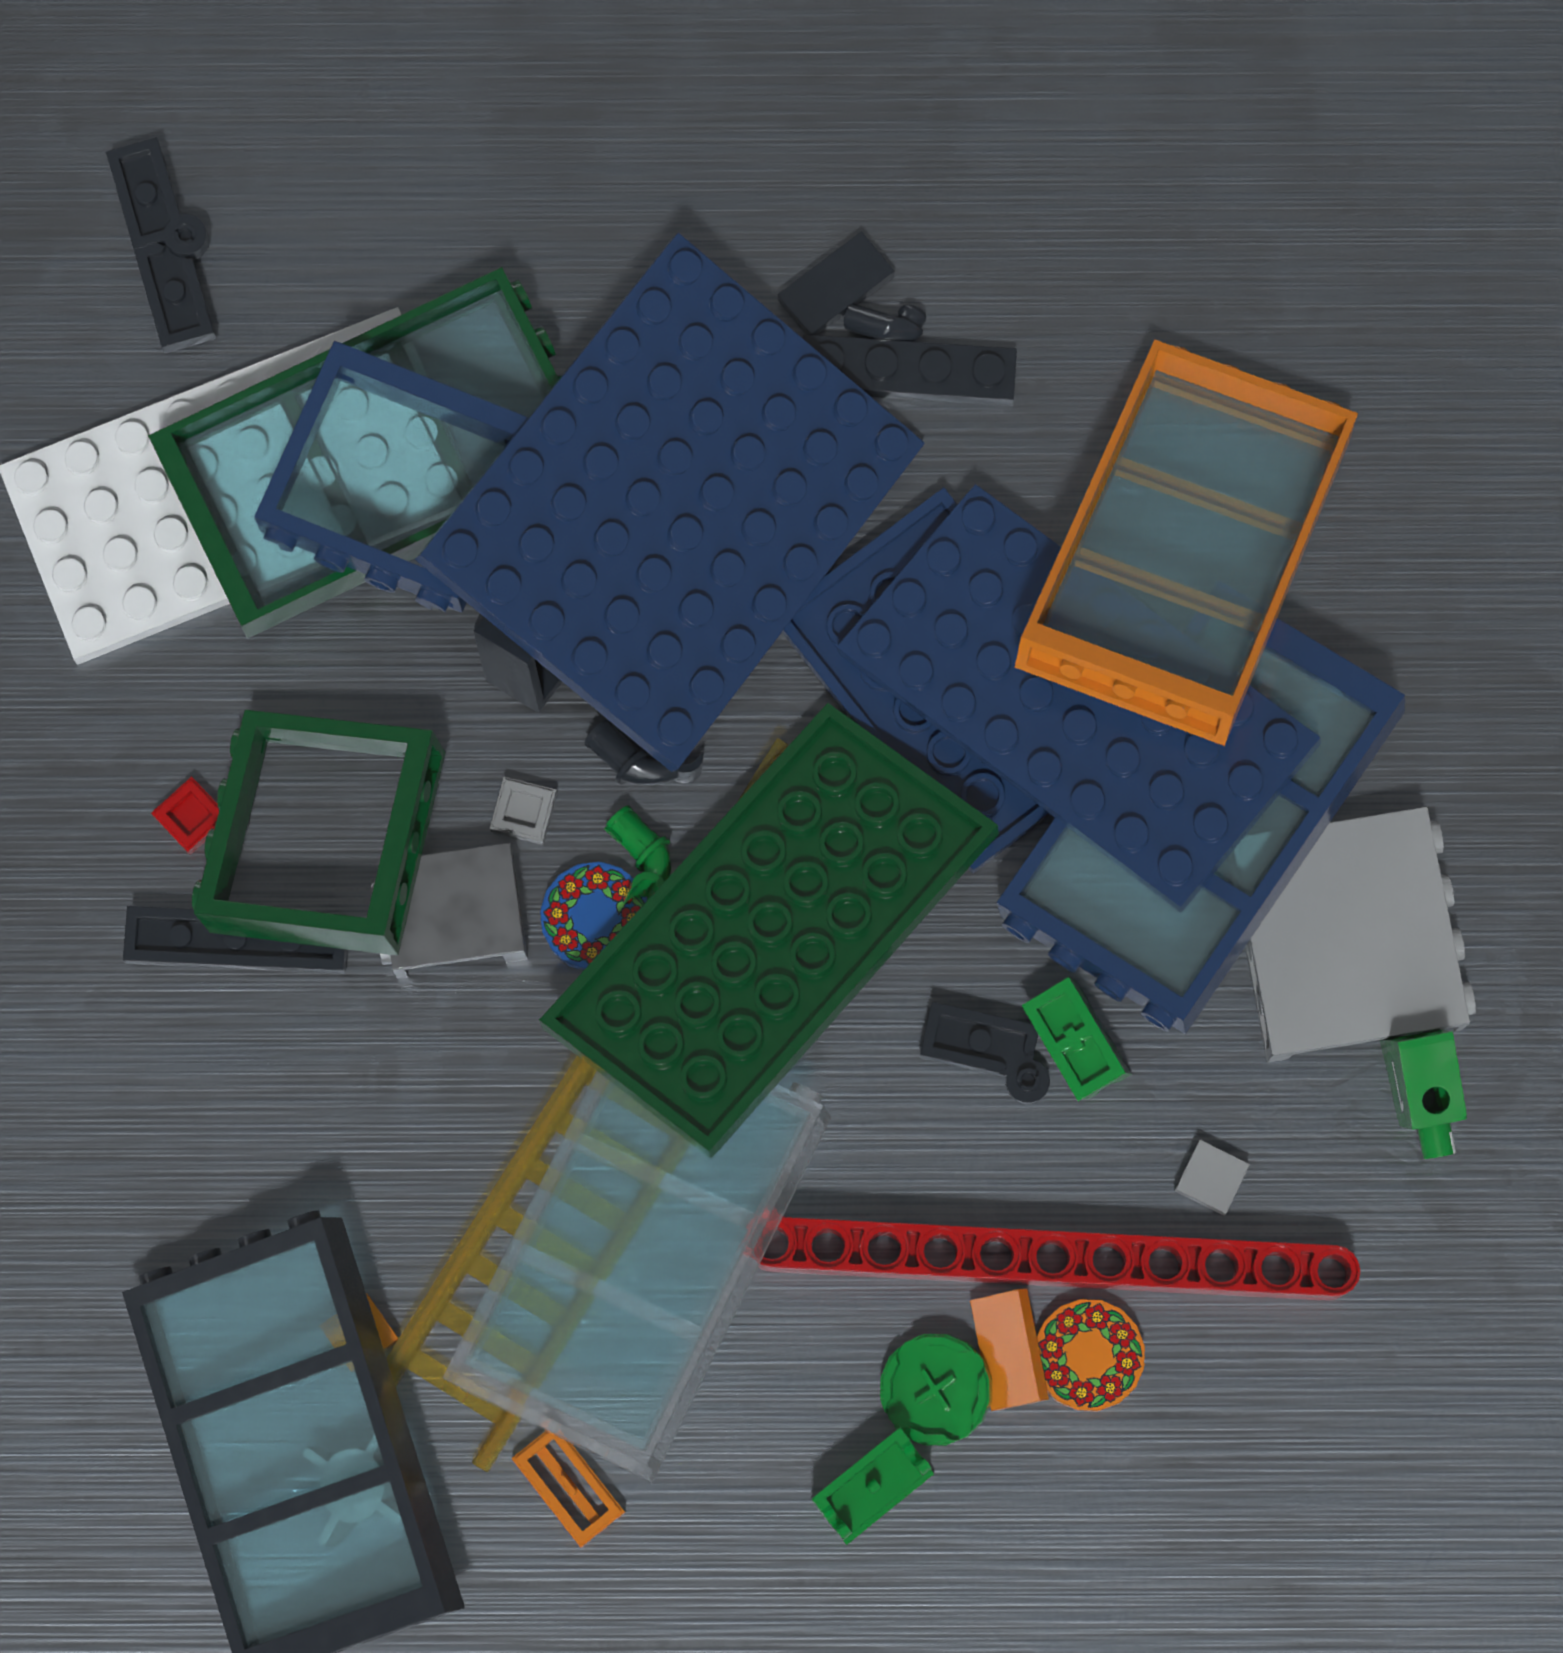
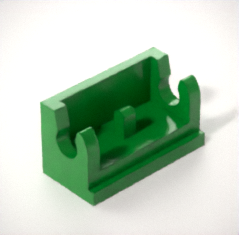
[1021,977,1132,1102]
[811,1428,934,1545]

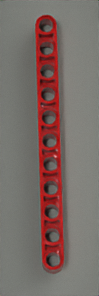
[747,1217,1361,1301]

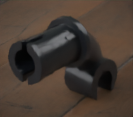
[584,719,704,786]

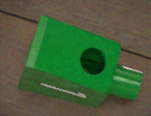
[1380,1030,1467,1159]

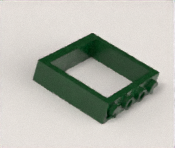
[192,710,446,956]

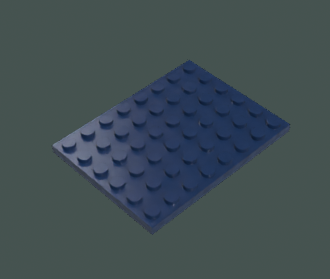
[415,233,925,772]

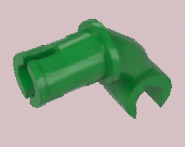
[604,805,671,904]

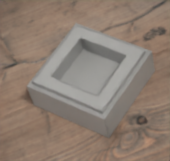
[490,777,557,845]
[1174,1140,1250,1216]

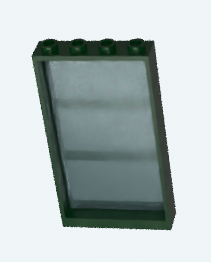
[148,267,564,639]

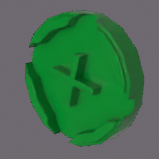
[880,1334,992,1446]

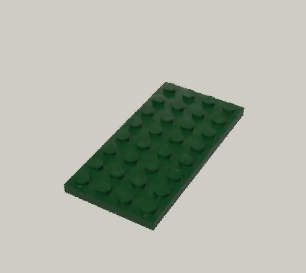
[539,703,999,1159]

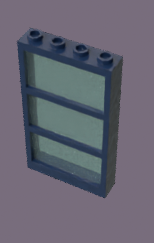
[996,583,1405,1034]

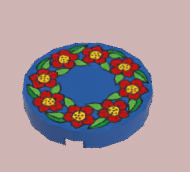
[540,862,647,971]

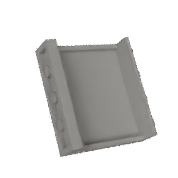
[1228,807,1476,1063]

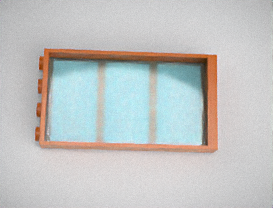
[1015,339,1358,746]

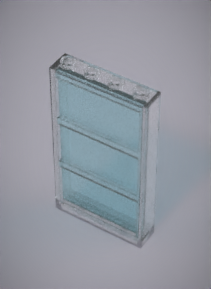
[443,1071,832,1483]

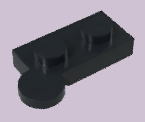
[920,1001,1050,1104]

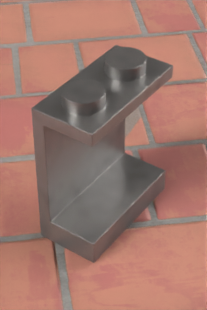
[371,843,528,978]

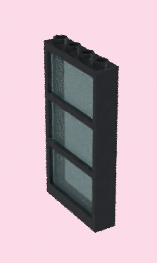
[122,1210,465,1653]

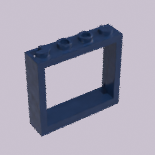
[254,340,529,613]

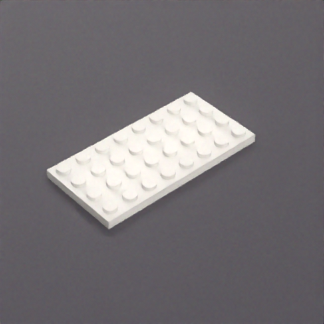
[0,307,469,665]

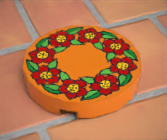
[1037,1299,1145,1412]

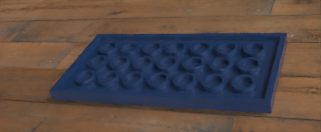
[837,484,1321,913]

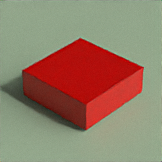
[151,776,220,855]

